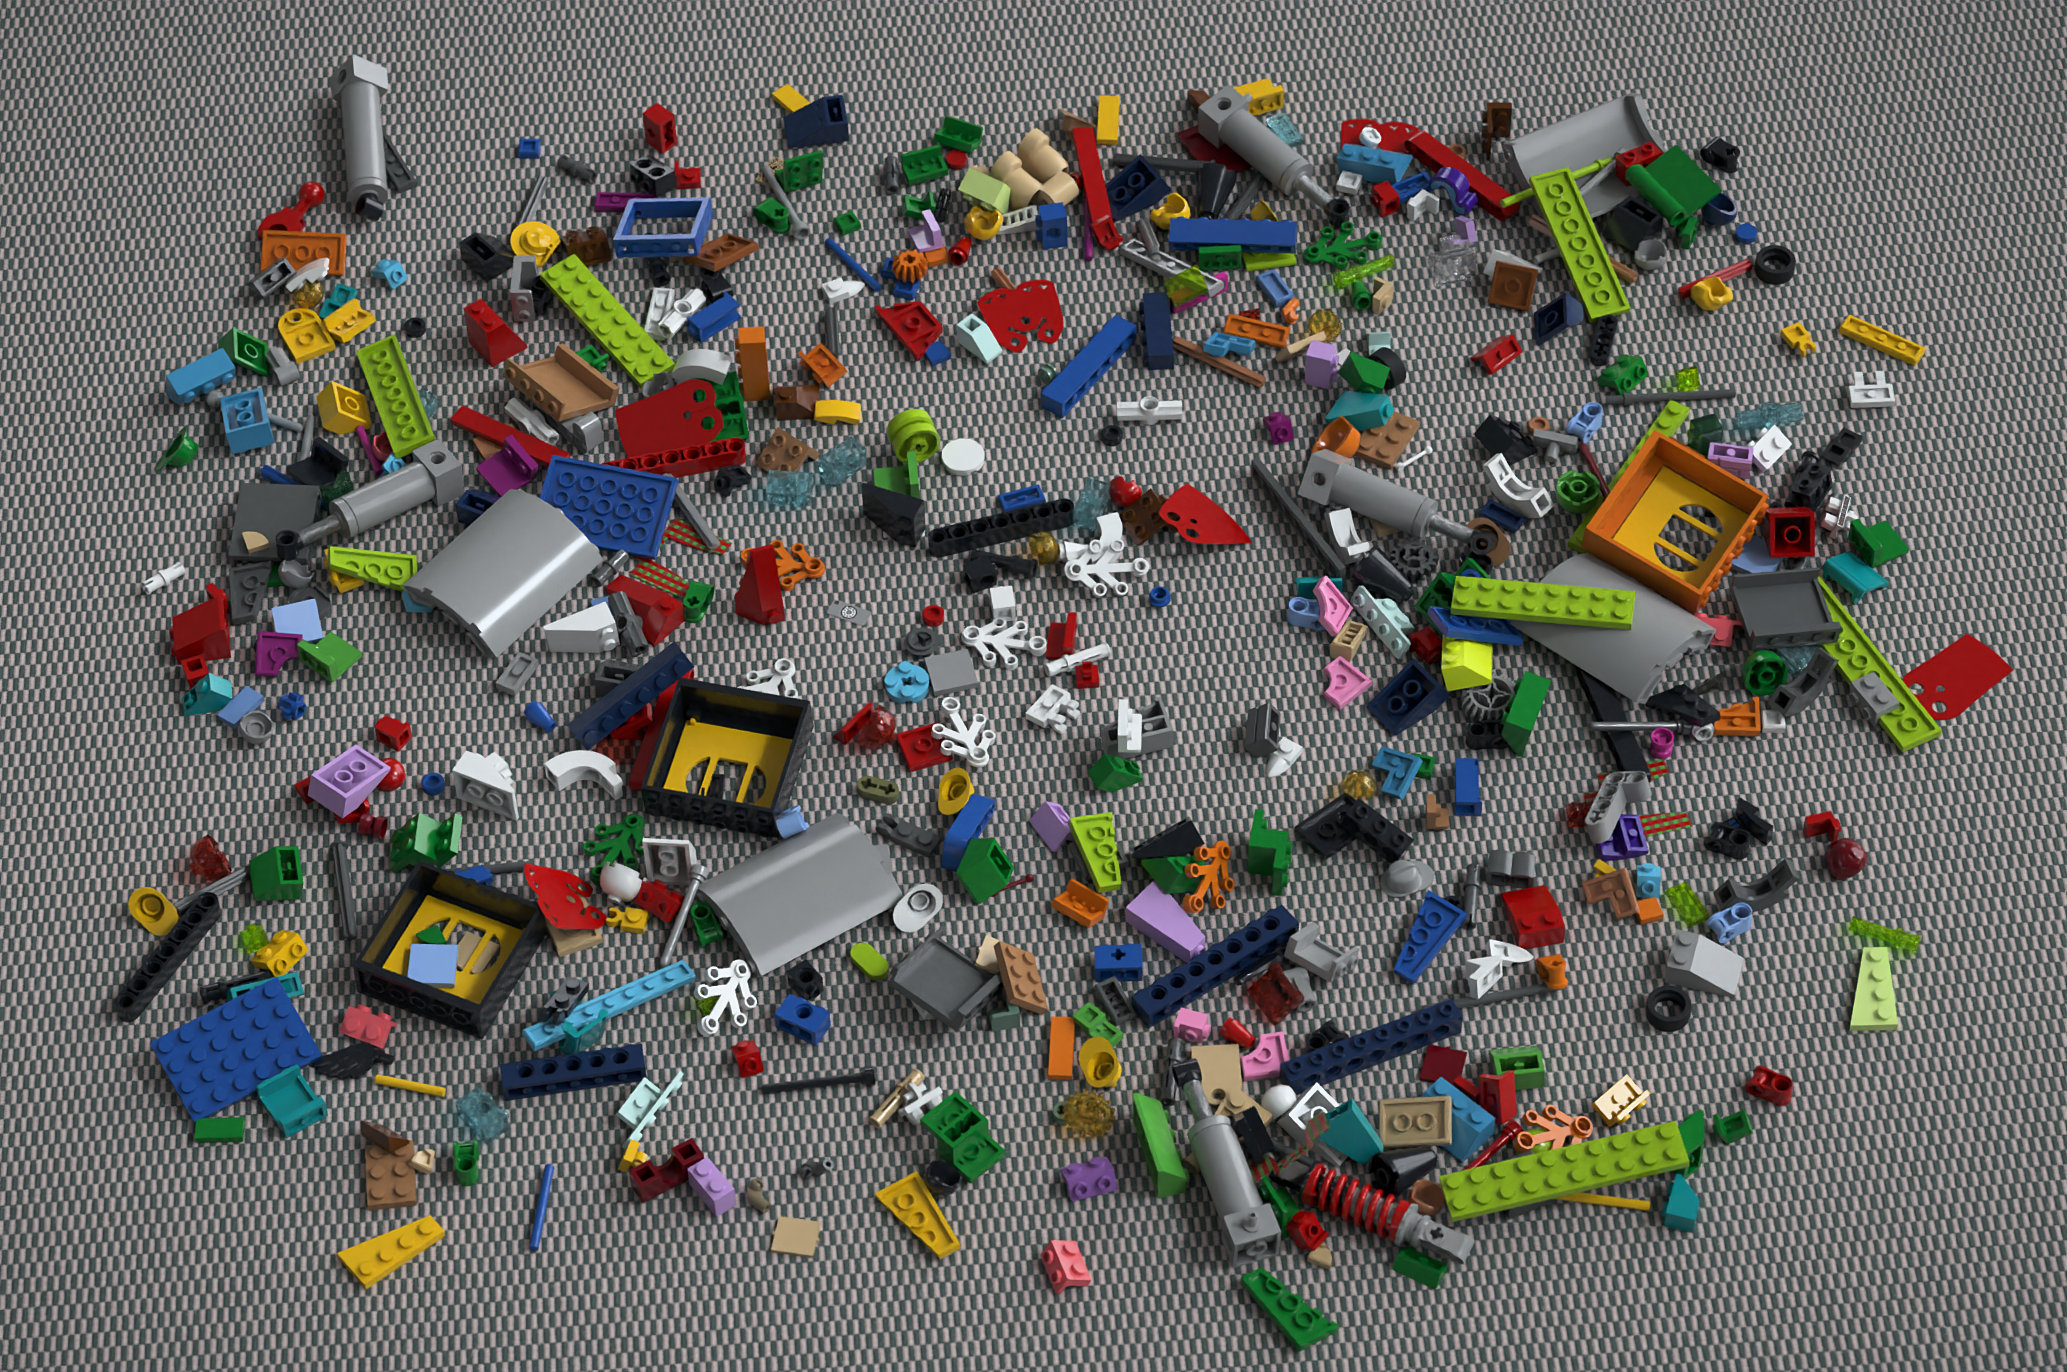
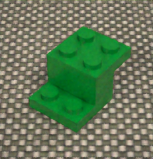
[693,370,749,442]
[1414,558,1491,635]
[1248,809,1292,896]
[389,813,463,874]
[920,1091,1006,1184]

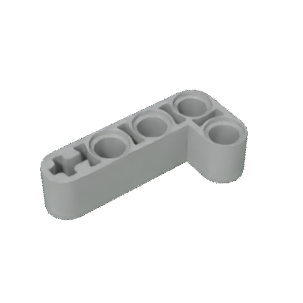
[532,402,603,454]
[1585,771,1652,843]

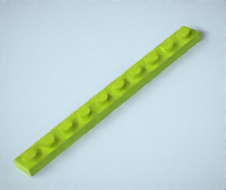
[1568,400,1690,554]

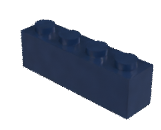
[1139,292,1174,370]

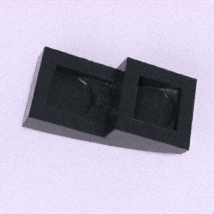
[1821,427,1862,467]
[1736,798,1773,845]

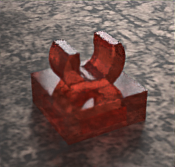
[1566,801,1590,828]

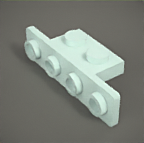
[1350,586,1415,659]
[615,1071,684,1149]

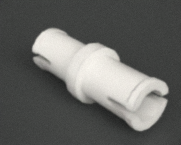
[141,562,186,595]

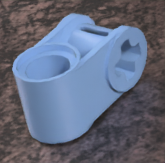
[1566,402,1603,443]
[1288,597,1325,631]
[776,805,809,839]
[1706,903,1752,943]

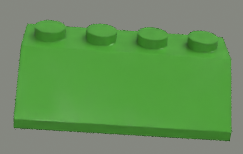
[1132,1093,1190,1199]

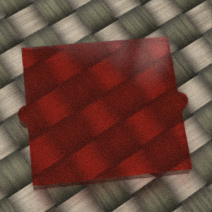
[596,734,634,766]

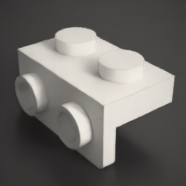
[1744,425,1792,472]

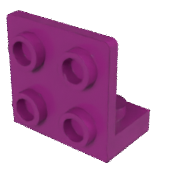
[476,435,539,497]

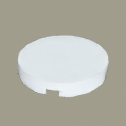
[941,438,985,476]

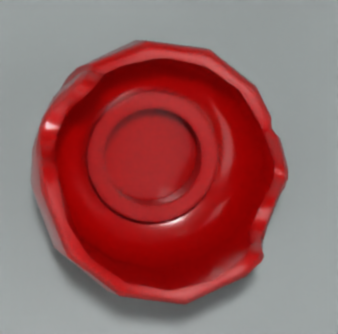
[1109,476,1142,508]
[376,758,406,791]

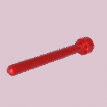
[1464,1120,1523,1170]

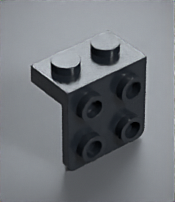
[286,437,349,490]

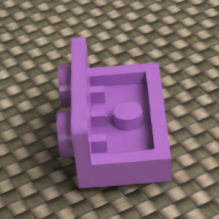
[1060,1157,1117,1202]

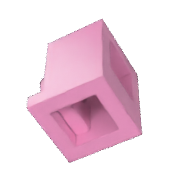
[1174,1008,1211,1043]

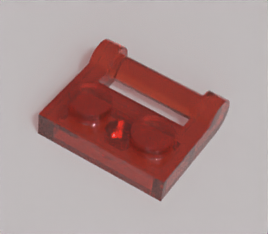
[1247,962,1304,1026]

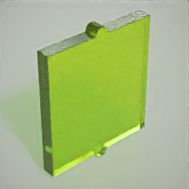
[1164,264,1208,307]

